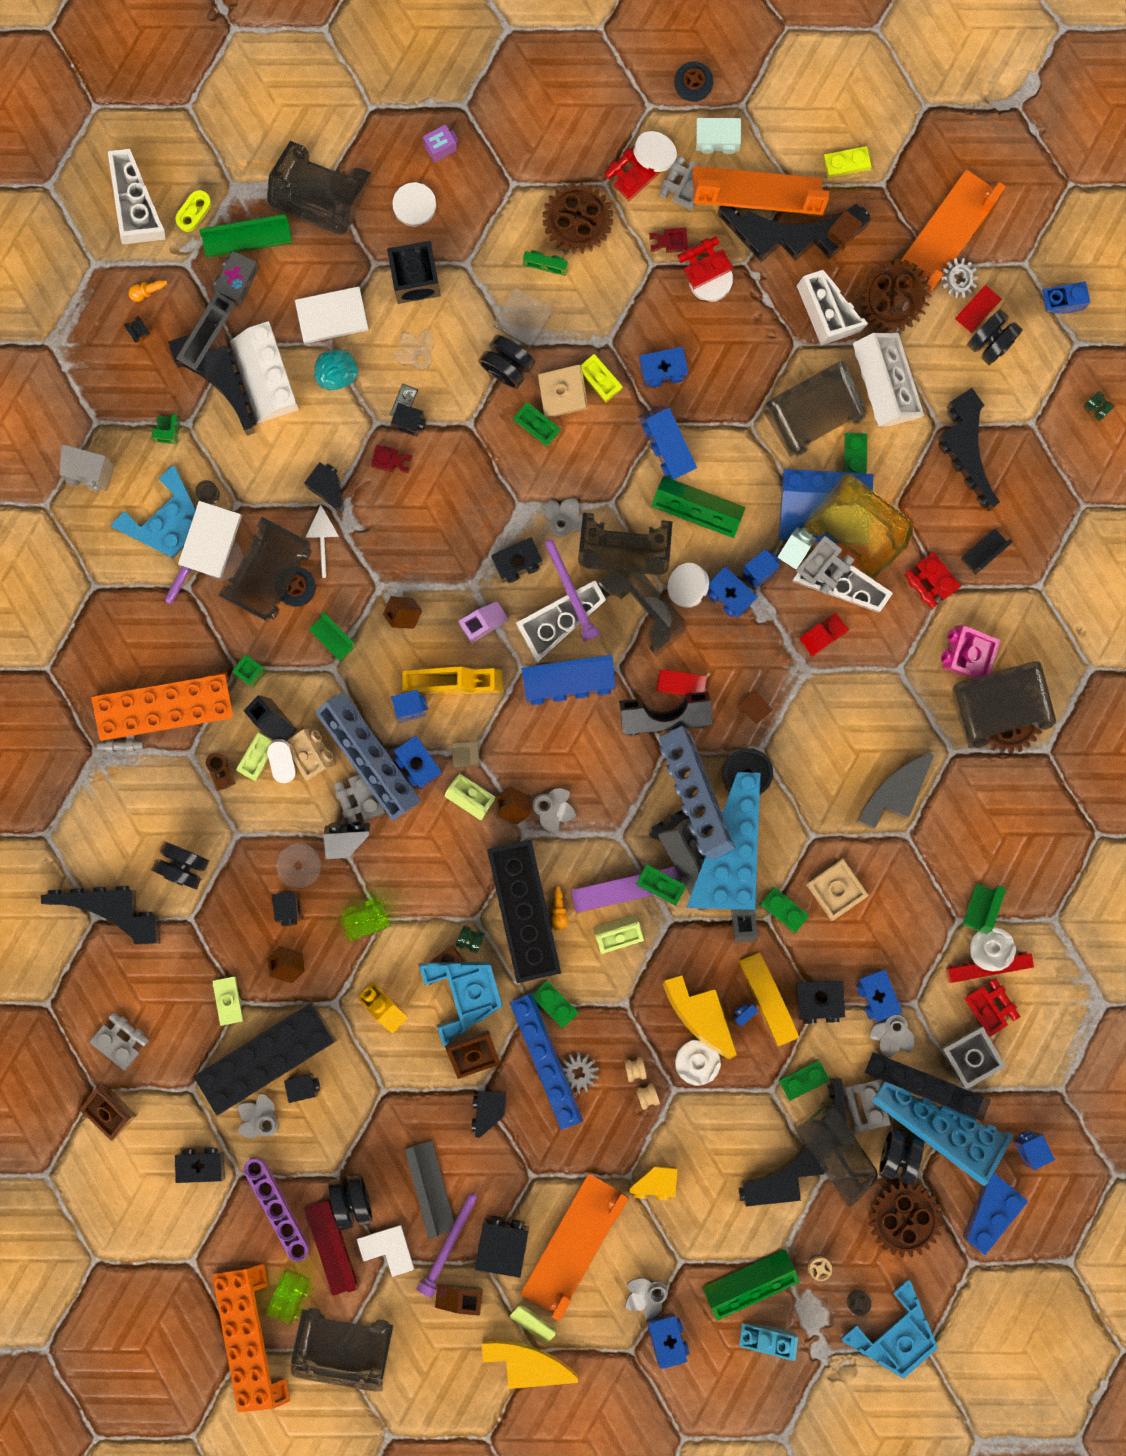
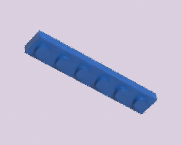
[510,993,584,1130]

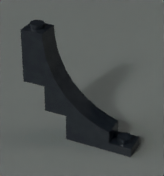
[717,203,871,262]
[738,1078,850,1207]

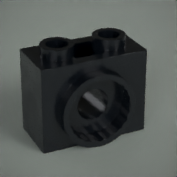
[795,981,845,1024]

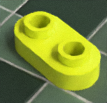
[176,190,211,232]

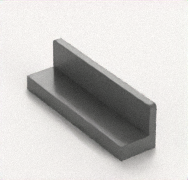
[658,819,706,910]
[404,1141,455,1239]

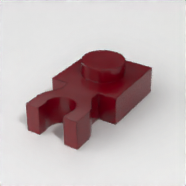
[649,227,688,253]
[371,445,413,474]

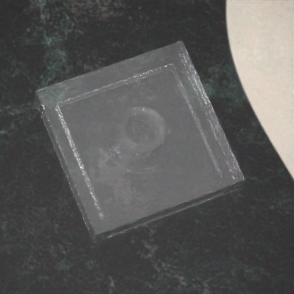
[493,288,553,348]

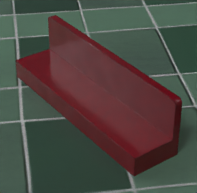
[305,1199,359,1296]

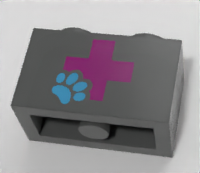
[213,251,259,307]

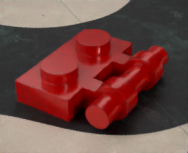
[604,145,661,201]
[677,236,733,290]
[904,552,961,610]
[963,978,1021,1037]

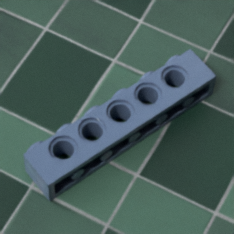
[315,692,421,821]
[659,726,736,860]

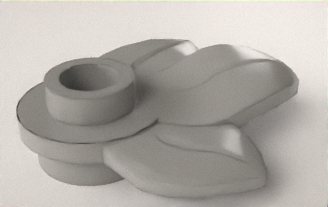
[545,498,588,537]
[533,788,576,833]
[869,1014,915,1057]
[238,1094,278,1138]
[625,1278,668,1320]

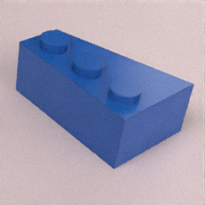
[638,406,697,480]
[963,1173,1028,1255]

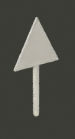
[306,505,339,578]

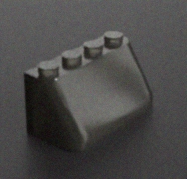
[792,1104,878,1207]

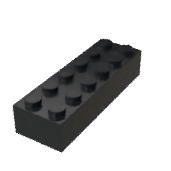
[487,840,561,983]
[193,1003,337,1116]

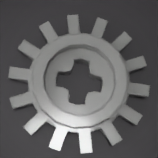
[941,258,978,298]
[562,1052,599,1094]

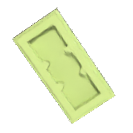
[236,731,273,781]
[212,977,244,1026]

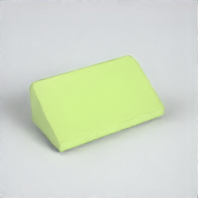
[445,773,495,820]
[593,915,644,954]
[510,1303,556,1344]

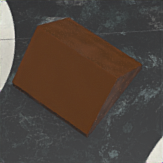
[445,1031,501,1079]
[80,1084,137,1141]

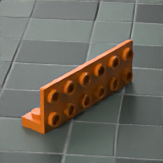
[692,166,829,215]
[896,170,1006,299]
[91,671,233,741]
[521,1174,629,1321]
[212,1263,290,1412]

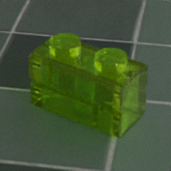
[339,898,392,942]
[265,1268,313,1325]

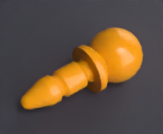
[128,280,167,302]
[550,886,568,930]

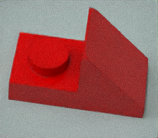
[799,613,849,657]

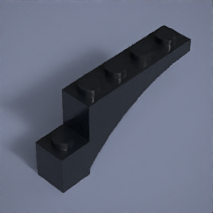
[168,335,257,436]
[938,388,1000,511]
[41,886,160,945]
[865,1052,991,1122]

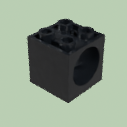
[387,241,441,304]
[475,1215,529,1278]

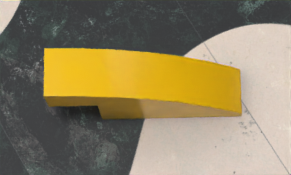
[402,667,503,694]
[739,952,800,1046]
[663,976,737,1059]
[482,1340,578,1389]

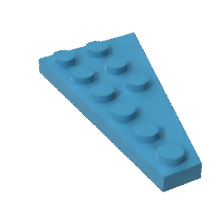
[687,772,761,910]
[872,1082,1014,1186]

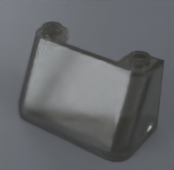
[267,141,371,235]
[764,361,868,457]
[578,513,673,575]
[218,517,312,622]
[599,565,686,657]
[952,661,1056,748]
[291,1308,393,1392]

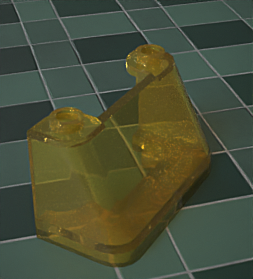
[804,474,913,579]

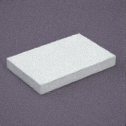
[295,287,369,344]
[178,501,242,578]

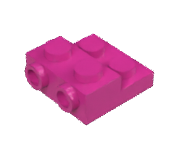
[941,625,1001,683]

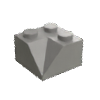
[60,444,114,492]
[939,1026,1006,1090]

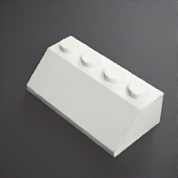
[230,321,299,424]
[853,333,924,426]

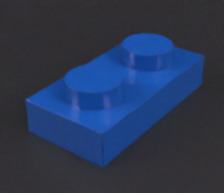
[732,1003,759,1026]

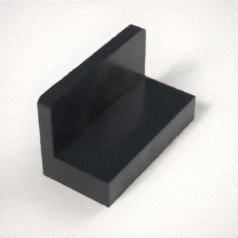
[961,529,1013,575]

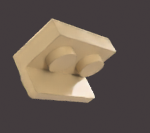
[287,727,336,781]

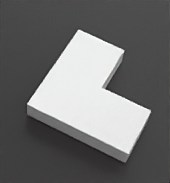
[357,1225,414,1277]

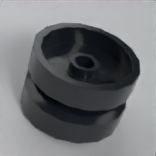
[967,309,1023,366]
[478,335,535,389]
[722,748,773,795]
[151,841,210,890]
[879,1127,925,1185]
[328,1173,373,1231]

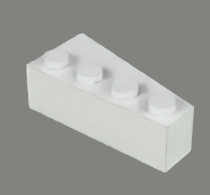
[108,149,166,244]
[792,544,893,613]
[515,580,606,663]

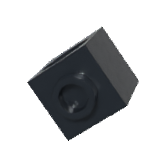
[391,403,427,437]
[284,1074,321,1103]

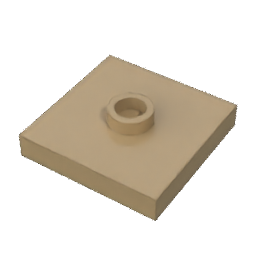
[538,365,588,418]
[805,859,869,921]

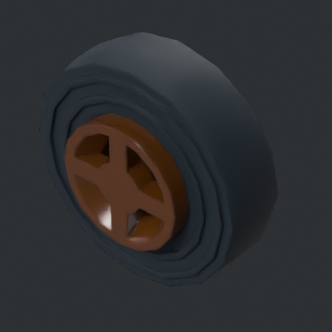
[674,61,713,102]
[276,567,316,607]

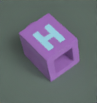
[423,124,458,163]

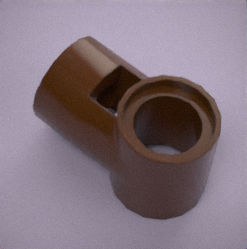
[205,753,236,791]

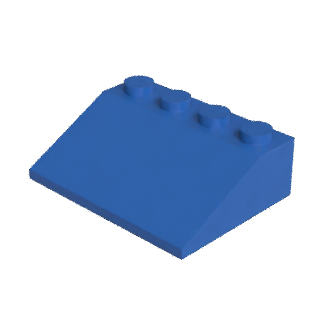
[779,469,874,545]
[521,655,615,706]

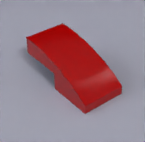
[955,285,1002,333]
[656,669,707,696]

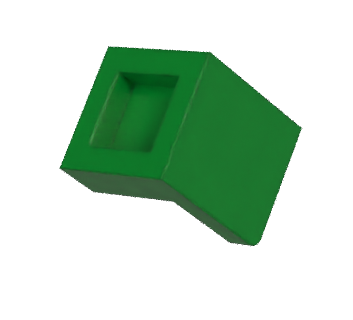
[151,414,180,445]
[232,654,267,688]

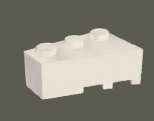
[797,270,868,345]

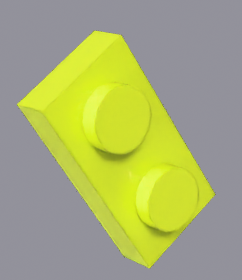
[823,146,872,178]
[581,354,623,403]

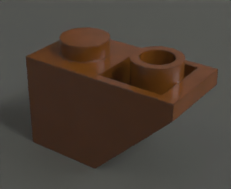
[435,1284,483,1316]

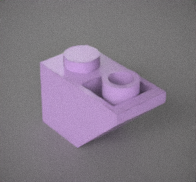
[458,602,509,644]

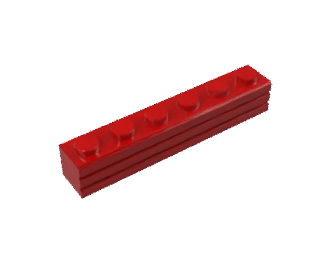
[946,951,1034,983]

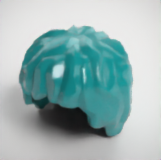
[314,350,358,390]

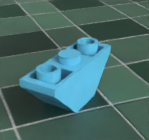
[739,1323,798,1361]

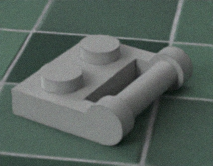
[843,1079,894,1134]

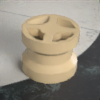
[624,1057,647,1082]
[636,1083,660,1110]
[807,1256,832,1281]

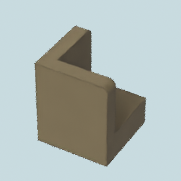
[451,742,480,768]

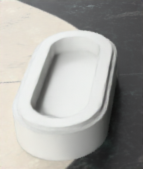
[268,739,295,783]

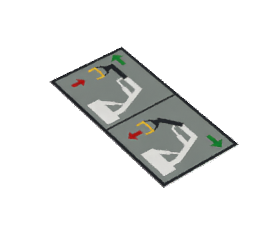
[390,384,418,416]

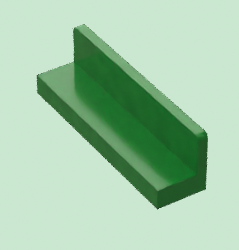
[199,214,292,258]
[651,476,745,538]
[702,1250,800,1321]

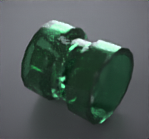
[1084,390,1115,421]
[456,925,485,954]

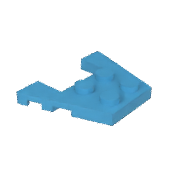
[110,465,196,558]
[418,962,502,1046]
[841,1278,938,1379]

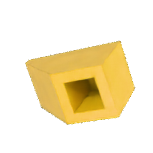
[357,982,408,1034]
[629,1165,678,1201]

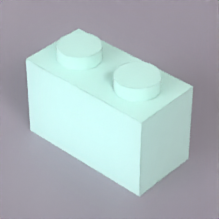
[696,118,741,154]
[778,527,816,569]

